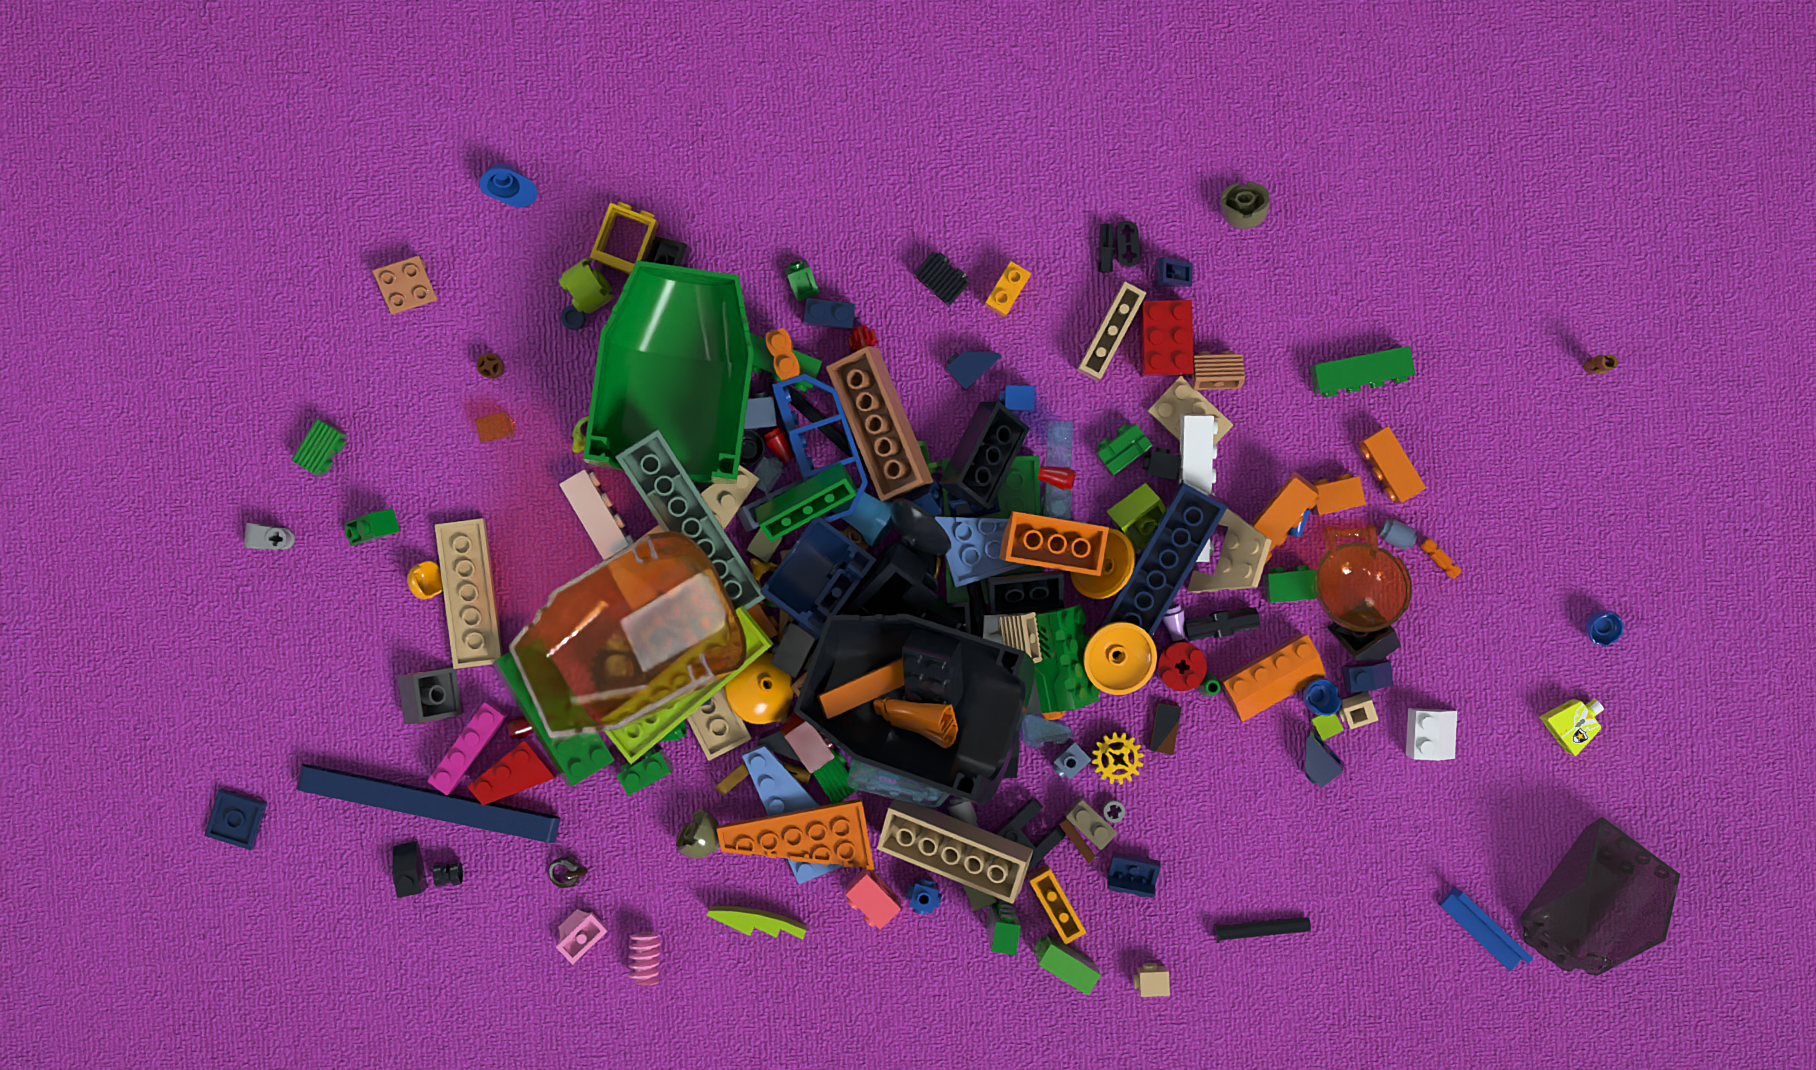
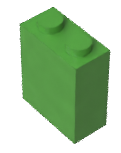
[1034,933,1101,995]

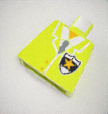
[1539,698,1604,756]

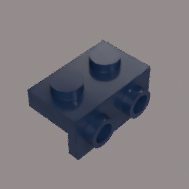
[1107,851,1161,898]

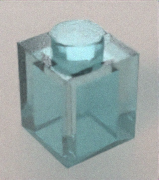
[752,456,785,494]

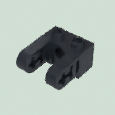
[992,797,1066,873]

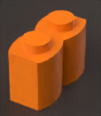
[766,328,801,381]

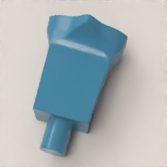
[831,486,894,548]

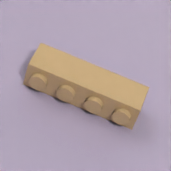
[1076,282,1146,381]

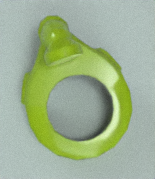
[572,416,589,453]

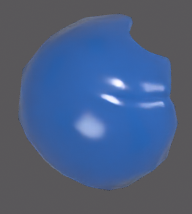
[1585,610,1624,647]
[1303,678,1342,716]

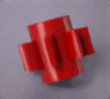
[847,325,878,352]

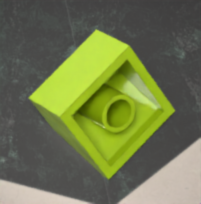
[1107,483,1166,555]

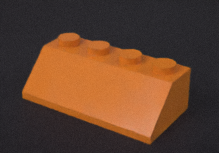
[999,511,1109,576]
[1219,633,1326,722]

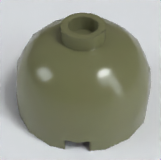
[1221,182,1270,229]
[675,809,720,859]

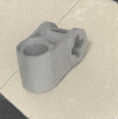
[243,523,295,550]

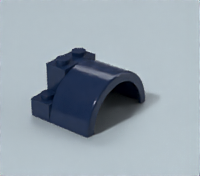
[760,516,876,640]

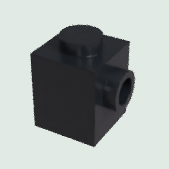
[1142,447,1181,481]

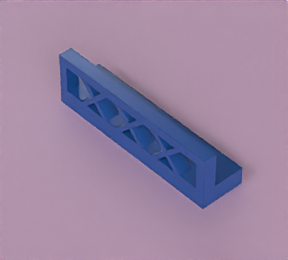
[1438,887,1534,972]

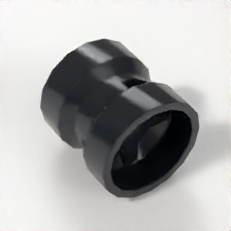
[433,861,463,887]

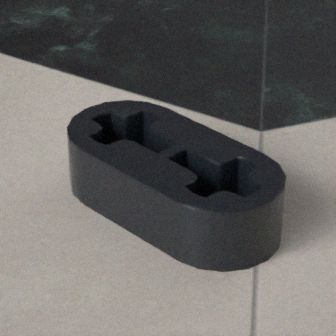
[1115,221,1140,268]

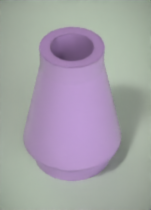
[1162,603,1186,641]

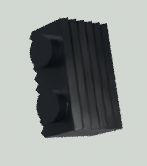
[913,251,969,307]

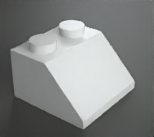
[1406,708,1457,761]

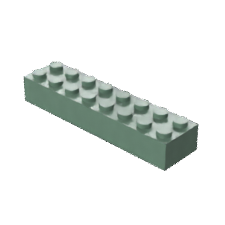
[615,427,765,621]

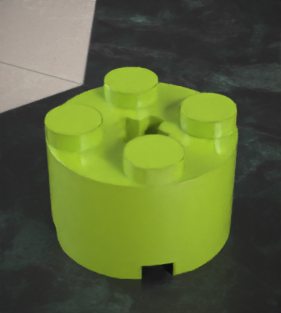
[558,257,615,314]

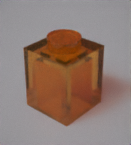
[475,412,516,443]

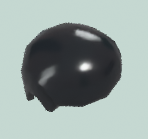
[739,429,765,466]

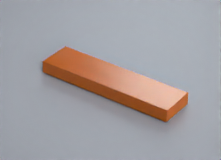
[817,658,904,719]

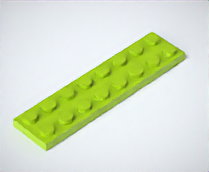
[600,606,773,764]

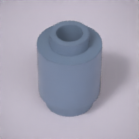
[1378,518,1417,550]

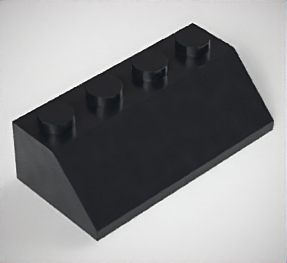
[938,401,1030,510]

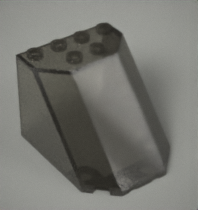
[1520,817,1680,976]

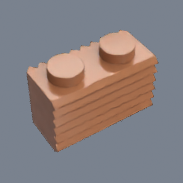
[1192,351,1245,391]

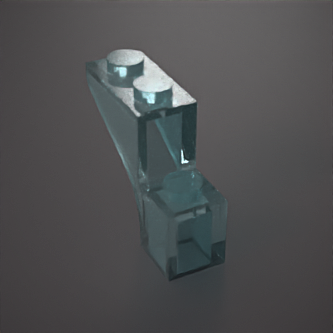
[1021,714,1073,749]

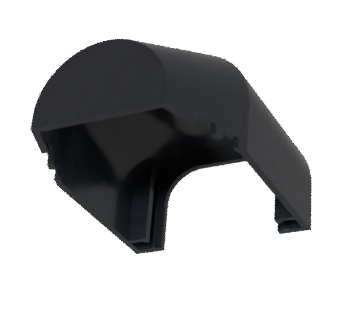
[794,614,1035,806]

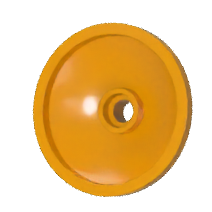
[1070,528,1135,599]
[1083,622,1157,695]
[724,652,794,724]

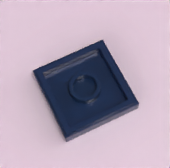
[204,789,268,850]

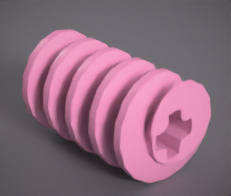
[628,931,661,986]

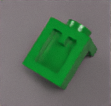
[784,260,819,301]

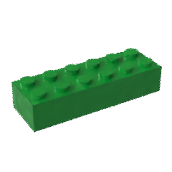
[492,635,615,788]

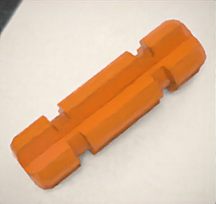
[1421,538,1462,579]

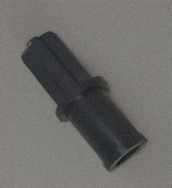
[1096,223,1116,272]

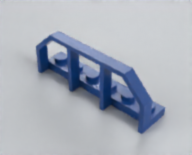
[771,374,868,523]

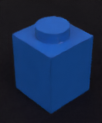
[999,385,1035,412]

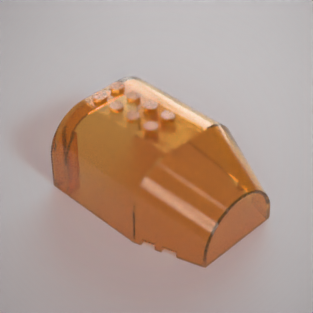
[508,531,747,738]

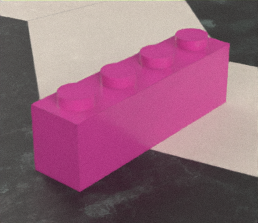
[427,699,510,795]

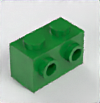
[616,748,674,796]

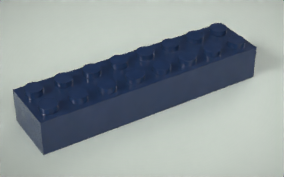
[1093,479,1228,658]

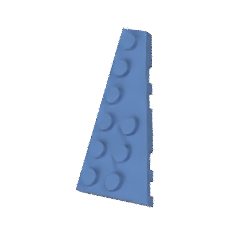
[933,517,1086,587]
[742,744,844,884]

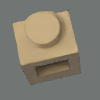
[1338,691,1378,729]

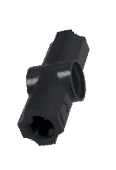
[1184,607,1260,641]

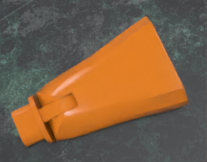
[873,697,958,749]

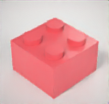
[846,868,901,930]

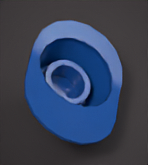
[479,162,538,207]

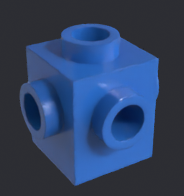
[905,878,942,915]

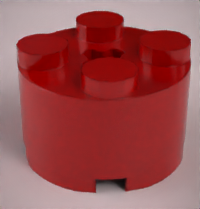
[1155,641,1207,691]

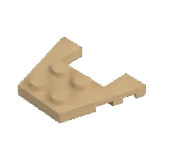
[1187,508,1272,593]

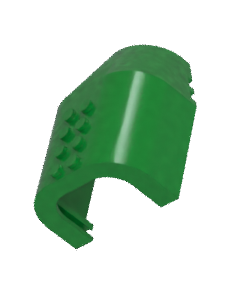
[583,260,754,484]

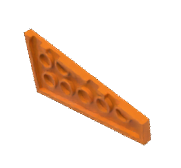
[717,798,874,870]

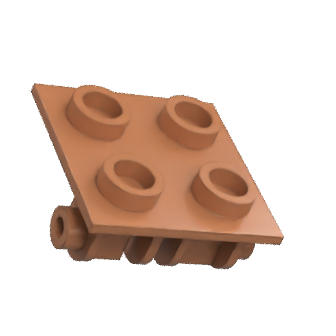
[372,255,438,315]

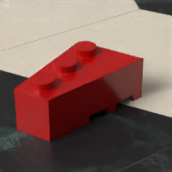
[467,737,560,805]

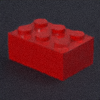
[1139,300,1194,377]

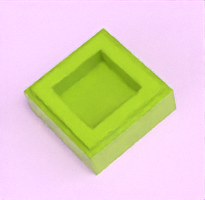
[1310,713,1344,741]

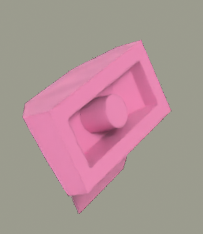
[556,909,609,965]

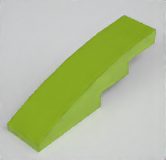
[706,906,808,939]

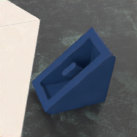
[1154,257,1192,287]

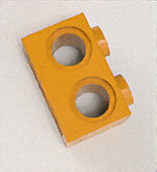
[984,261,1032,318]

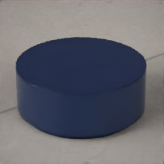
[560,305,586,330]

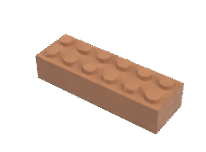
[826,346,934,502]

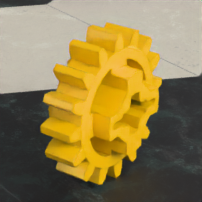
[1091,731,1144,785]

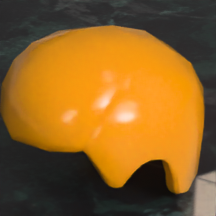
[407,561,443,600]

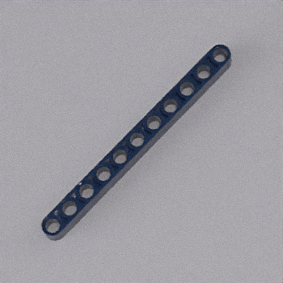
[296,764,561,843]

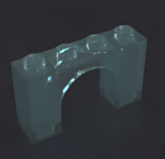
[1041,421,1073,521]

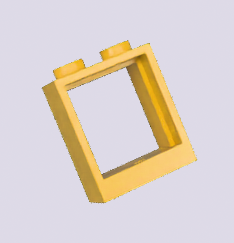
[590,202,659,275]

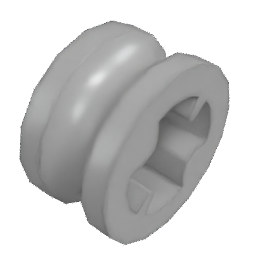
[1102,799,1125,823]

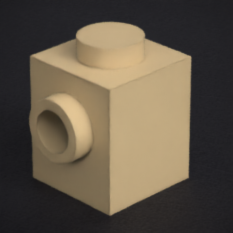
[1133,963,1170,997]

